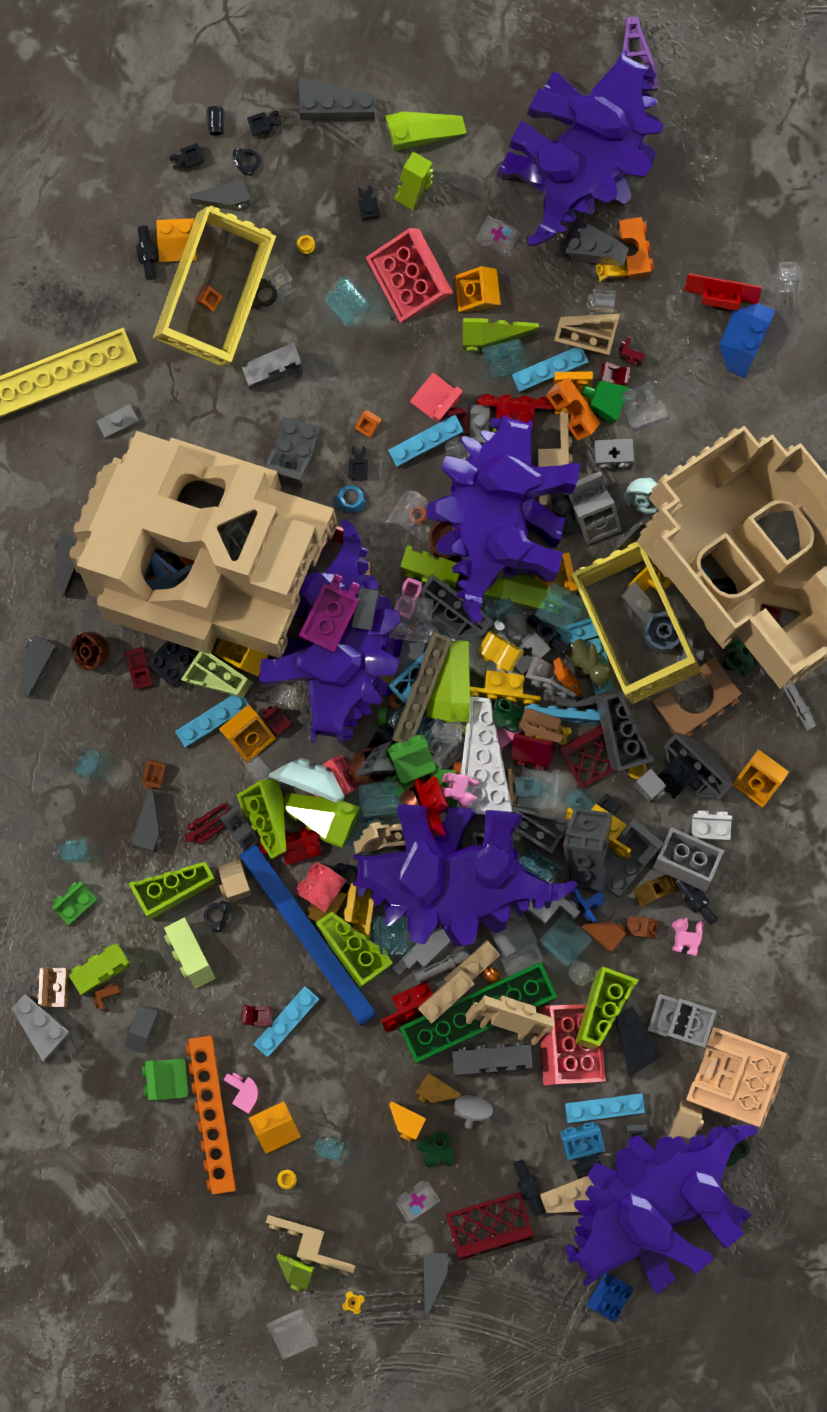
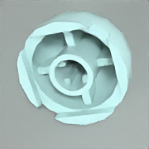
[624,478,658,514]

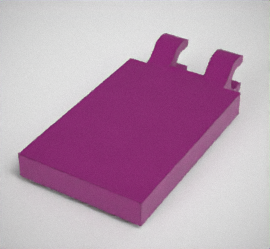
[299,574,361,653]

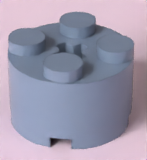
[644,611,683,653]

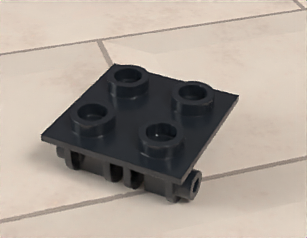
[146,641,196,687]

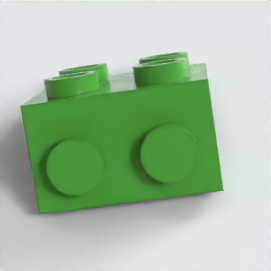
[387,735,436,783]
[142,1058,189,1101]

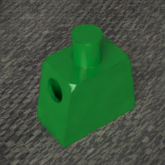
[581,381,629,424]

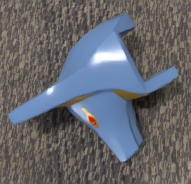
[145,553,192,590]

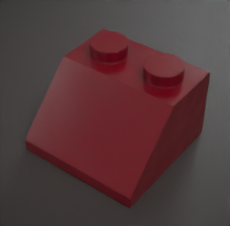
[511,733,556,772]

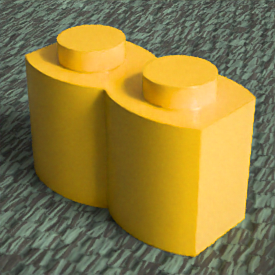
[477,631,524,672]

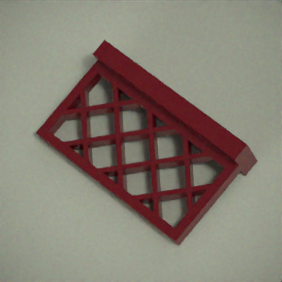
[558,725,615,789]
[445,1192,534,1261]

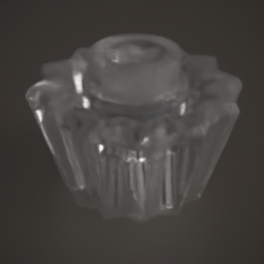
[445,435,467,460]
[568,960,595,986]

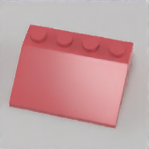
[365,228,454,323]
[538,1004,606,1085]

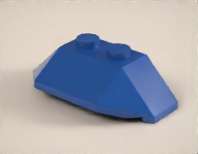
[719,303,775,378]

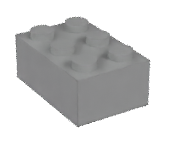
[653,827,724,892]

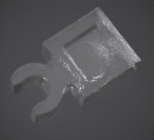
[257,684,292,706]

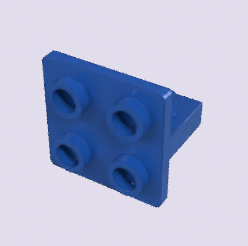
[572,888,606,923]
[586,1272,633,1322]

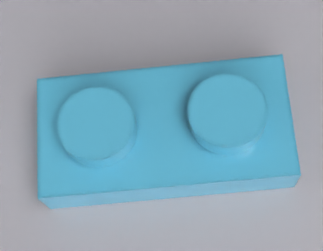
[557,618,599,646]

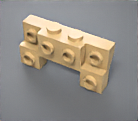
[354,819,428,854]
[466,995,554,1045]

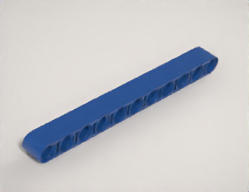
[239,844,377,1027]

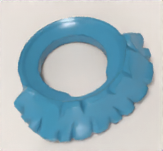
[334,485,366,513]

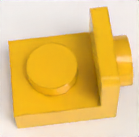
[596,262,628,281]

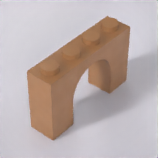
[651,657,742,737]

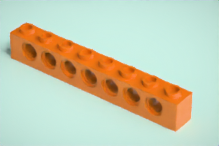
[186,1035,236,1195]

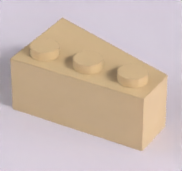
[554,313,620,355]
[218,859,252,903]
[668,1100,704,1146]
[539,1176,594,1213]

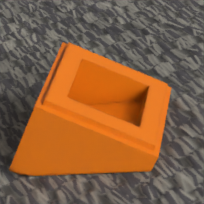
[194,285,223,312]
[354,410,382,438]

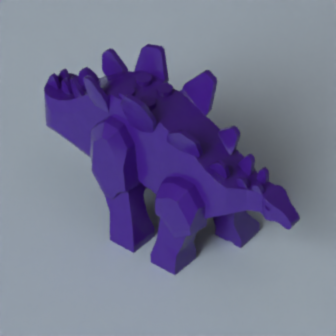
[496,50,663,247]
[426,415,581,625]
[259,519,404,743]
[353,804,577,946]
[565,1124,757,1294]

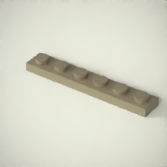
[392,631,452,743]

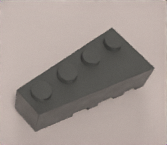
[299,77,375,120]
[595,689,654,771]
[452,1042,533,1076]

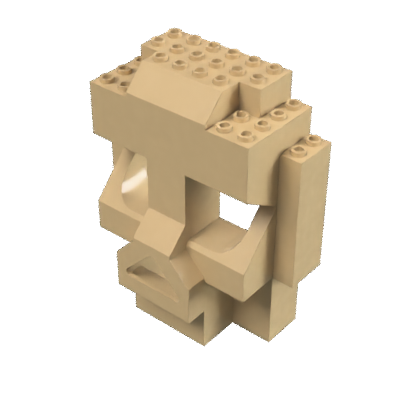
[637,426,827,689]
[69,431,338,658]

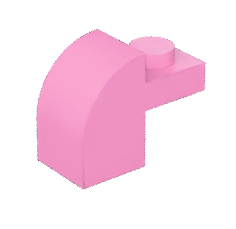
[224,1072,258,1114]

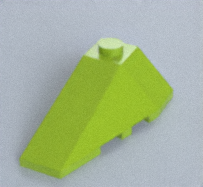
[385,111,467,152]
[463,318,539,353]
[484,574,563,614]
[426,641,470,722]
[237,779,286,859]
[283,793,360,848]
[316,912,393,989]
[277,1253,315,1292]

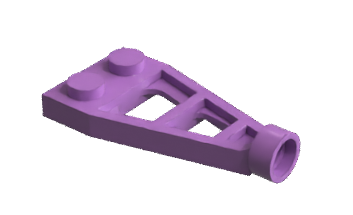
[622,17,659,91]

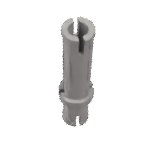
[783,681,818,731]
[414,948,469,985]

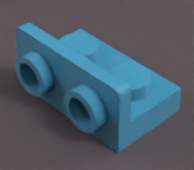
[560,1122,605,1161]

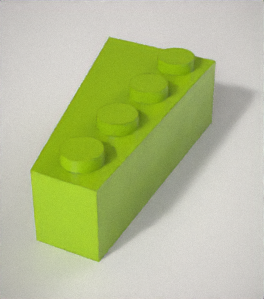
[128,862,217,920]
[575,967,638,1050]

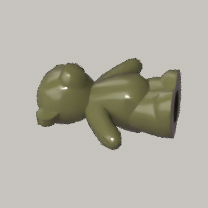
[565,639,611,689]

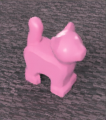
[442,772,479,808]
[672,918,704,956]

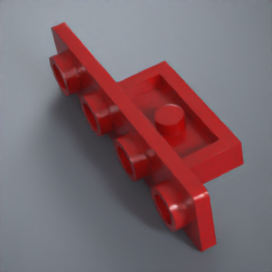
[684,273,762,310]
[478,394,554,426]
[414,776,447,838]
[259,827,323,865]
[381,981,433,1032]

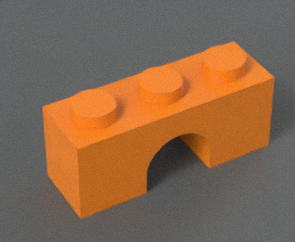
[618,217,654,280]
[546,378,600,441]

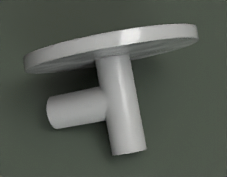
[454,1095,493,1129]

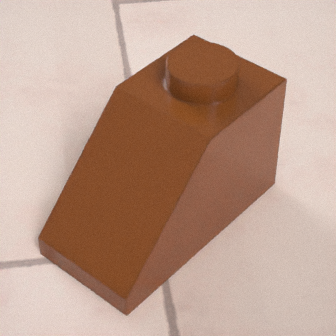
[581,921,626,953]

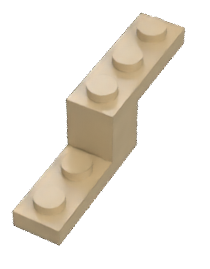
[538,411,573,508]
[418,940,500,1023]
[266,1215,356,1276]

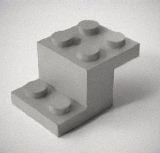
[567,471,622,545]
[526,898,580,926]
[647,994,717,1048]

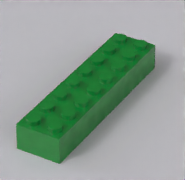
[399,962,557,1063]

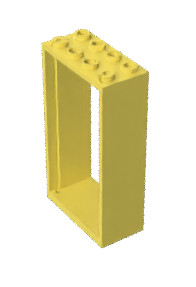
[153,206,276,367]
[572,542,702,704]

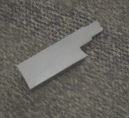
[392,925,452,975]

